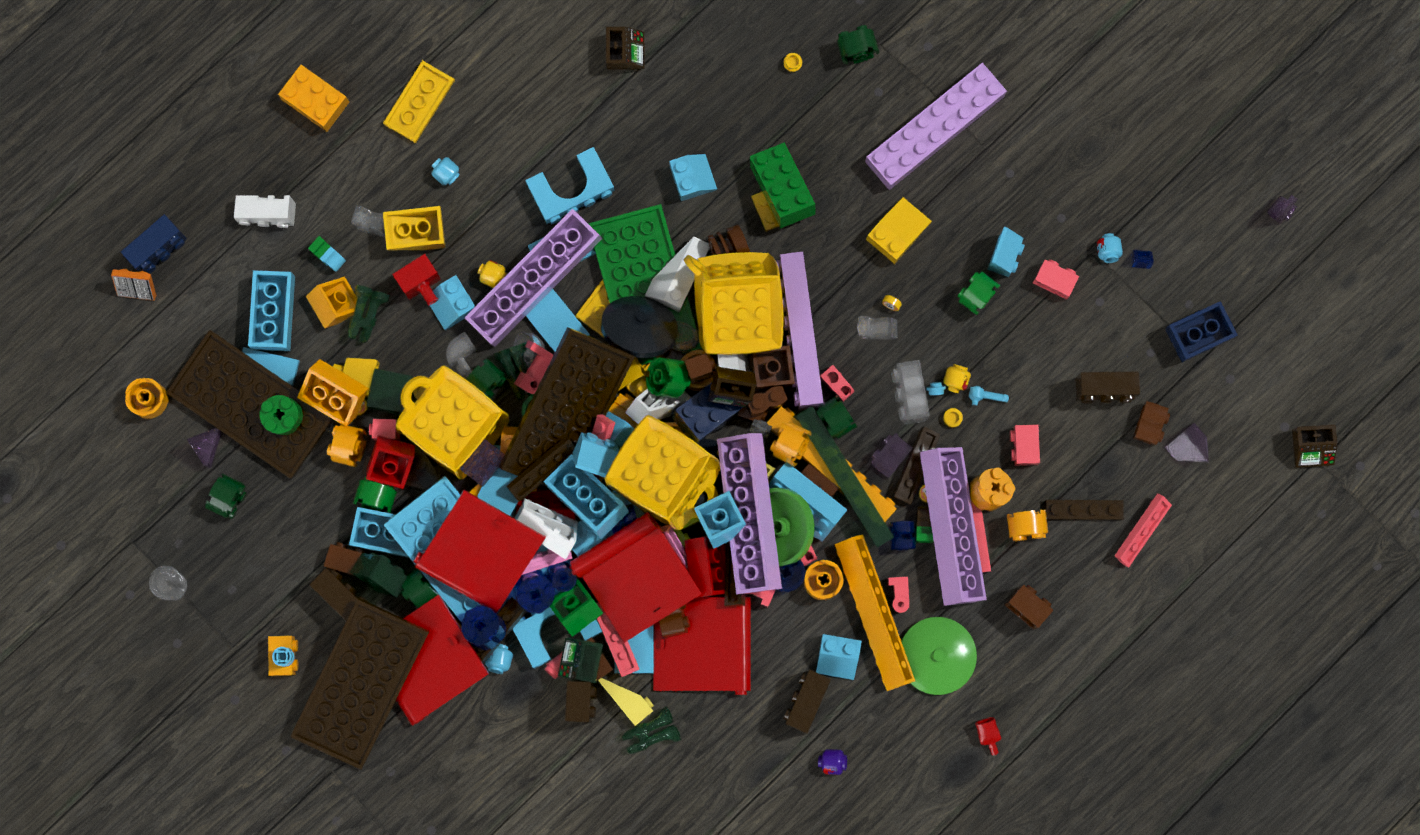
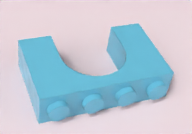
[525,147,614,224]
[513,607,603,669]

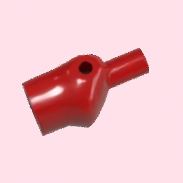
[975,717,1001,755]

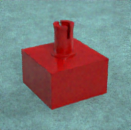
[392,254,441,306]
[366,435,415,489]

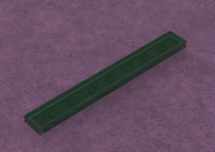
[796,406,894,548]

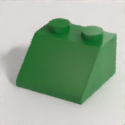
[547,579,603,637]

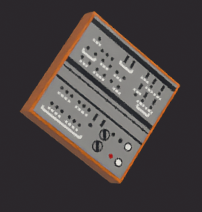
[111,269,156,301]

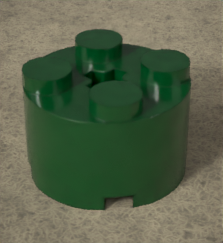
[837,25,879,64]
[466,359,507,399]
[816,395,857,439]
[205,474,247,519]
[400,568,439,610]

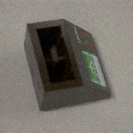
[606,27,645,70]
[707,366,757,408]
[1292,424,1337,468]

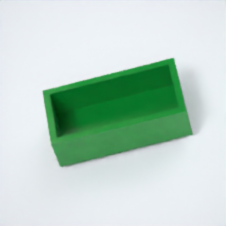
[750,142,815,228]

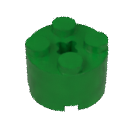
[957,272,1000,315]
[646,358,691,399]
[260,395,303,435]
[353,476,397,513]

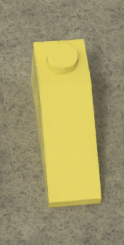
[598,678,654,726]

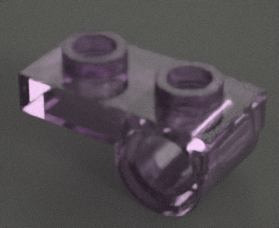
[1267,195,1298,224]

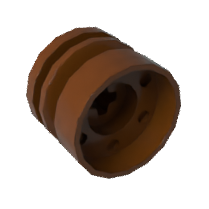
[707,224,750,255]

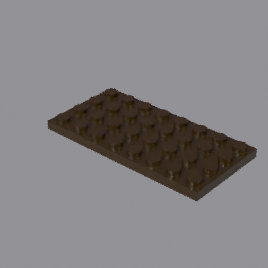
[499,327,635,487]
[166,330,333,479]
[290,598,429,770]

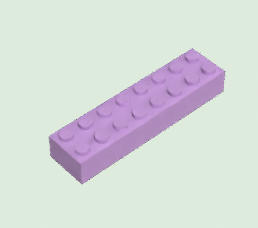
[865,63,1007,190]
[465,209,602,347]
[777,252,823,411]
[717,433,782,594]
[920,447,987,606]

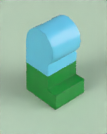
[308,236,346,272]

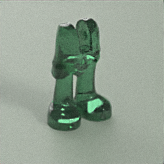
[347,285,390,343]
[493,342,533,400]
[621,706,682,754]

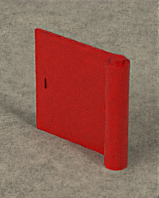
[413,490,546,613]
[569,512,702,643]
[396,595,489,726]
[653,597,751,695]

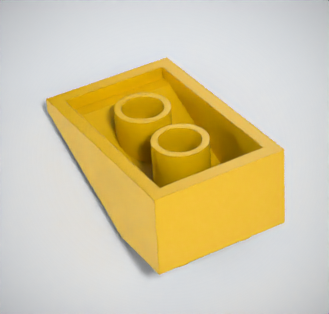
[866,197,932,264]
[383,206,446,250]

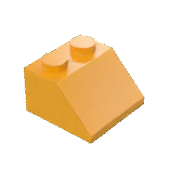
[306,277,364,328]

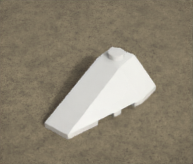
[645,237,709,312]

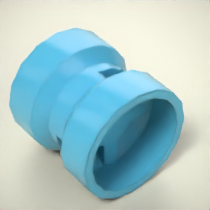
[272,647,295,667]

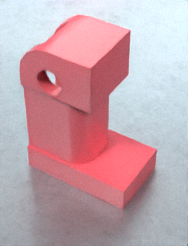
[514,340,553,394]

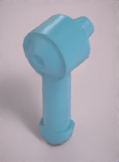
[969,386,1009,405]

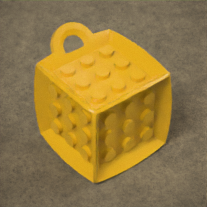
[683,252,783,355]
[396,366,509,480]
[605,415,720,531]

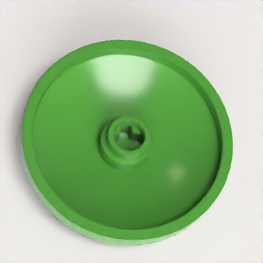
[769,488,814,566]
[901,617,977,695]

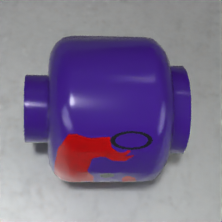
[818,749,847,775]

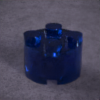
[776,560,806,593]
[513,569,555,614]
[461,606,506,650]

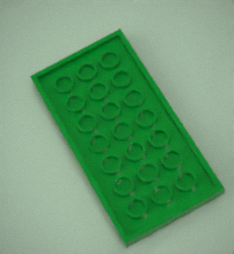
[588,204,702,366]

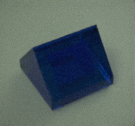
[1132,250,1154,269]

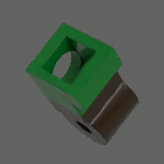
[915,507,934,543]

